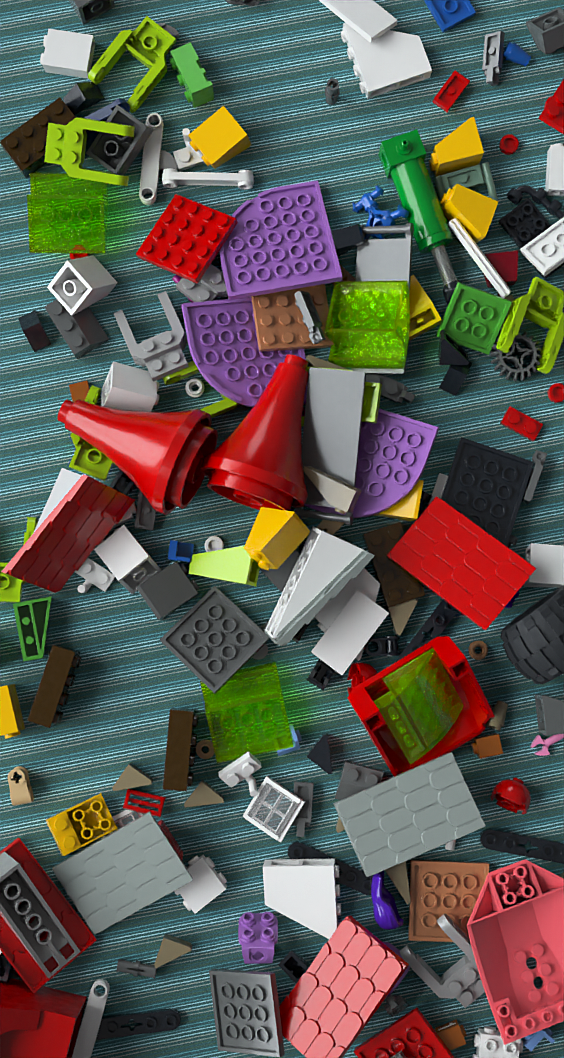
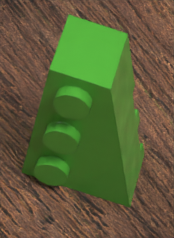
[169,42,214,108]
[13,596,52,662]

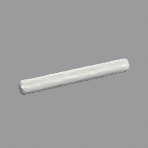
[448,218,511,298]

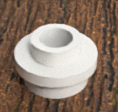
[185,378,205,398]

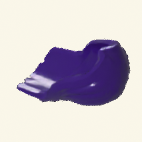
[371,870,404,930]

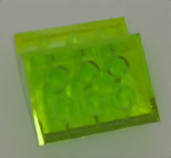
[27,172,108,254]
[324,281,410,368]
[374,648,463,765]
[200,662,293,763]

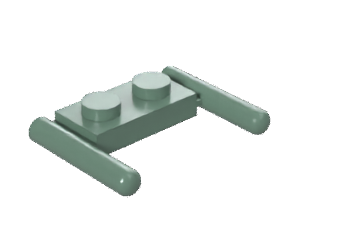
[434,162,498,206]

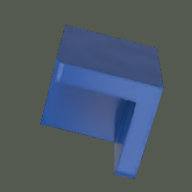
[168,540,194,563]

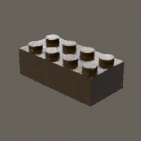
[0,97,76,178]
[362,522,425,608]
[27,645,82,728]
[163,708,199,791]

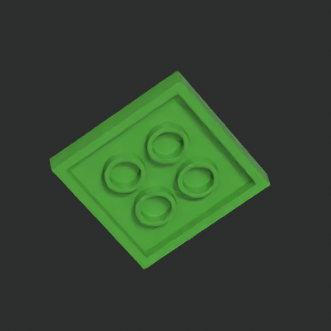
[436,282,512,355]

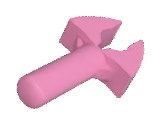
[530,734,564,756]

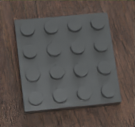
[160,586,270,694]
[209,968,285,1058]

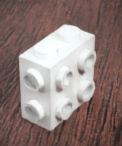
[174,855,227,913]
[472,1026,523,1058]

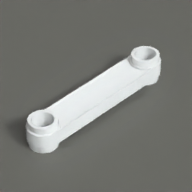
[139,113,164,205]
[162,168,254,190]
[72,979,110,1058]

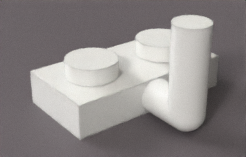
[173,128,204,172]
[75,557,115,593]
[218,752,262,797]

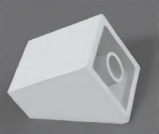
[47,255,118,315]
[101,362,159,412]
[94,525,162,594]
[524,543,564,588]

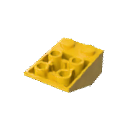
[407,275,442,342]
[46,793,118,856]

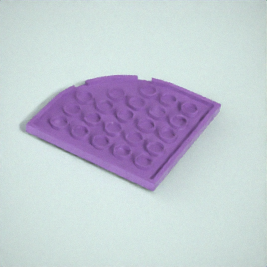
[220,180,342,300]
[181,297,308,407]
[304,409,439,518]

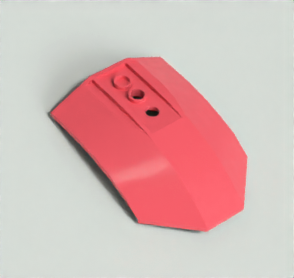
[467,859,564,1045]

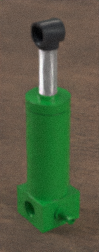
[378,129,462,305]

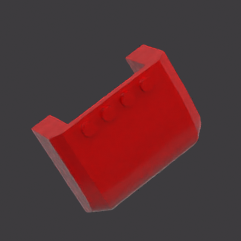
[348,636,495,777]

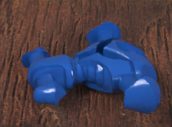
[352,185,409,240]

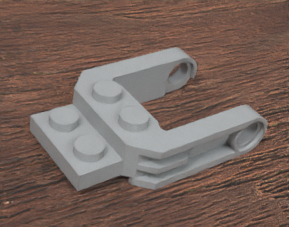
[176,264,228,302]
[114,291,189,382]
[400,914,485,1008]

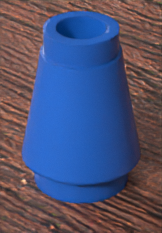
[503,42,531,67]

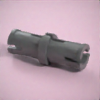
[325,78,340,105]
[116,959,158,979]

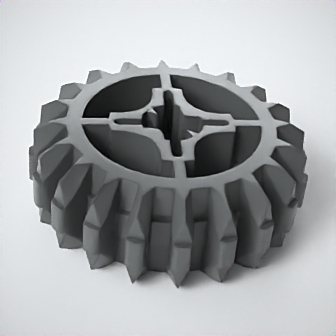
[490,331,542,382]

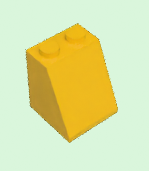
[188,106,251,169]
[429,117,484,177]
[440,184,498,244]
[375,480,424,522]
[244,507,310,570]
[0,684,25,739]

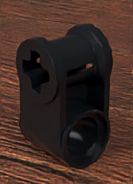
[363,636,401,656]

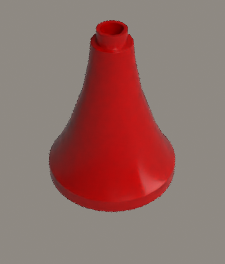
[200,354,308,511]
[57,399,218,515]

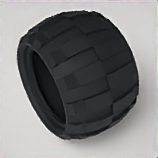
[500,585,564,684]

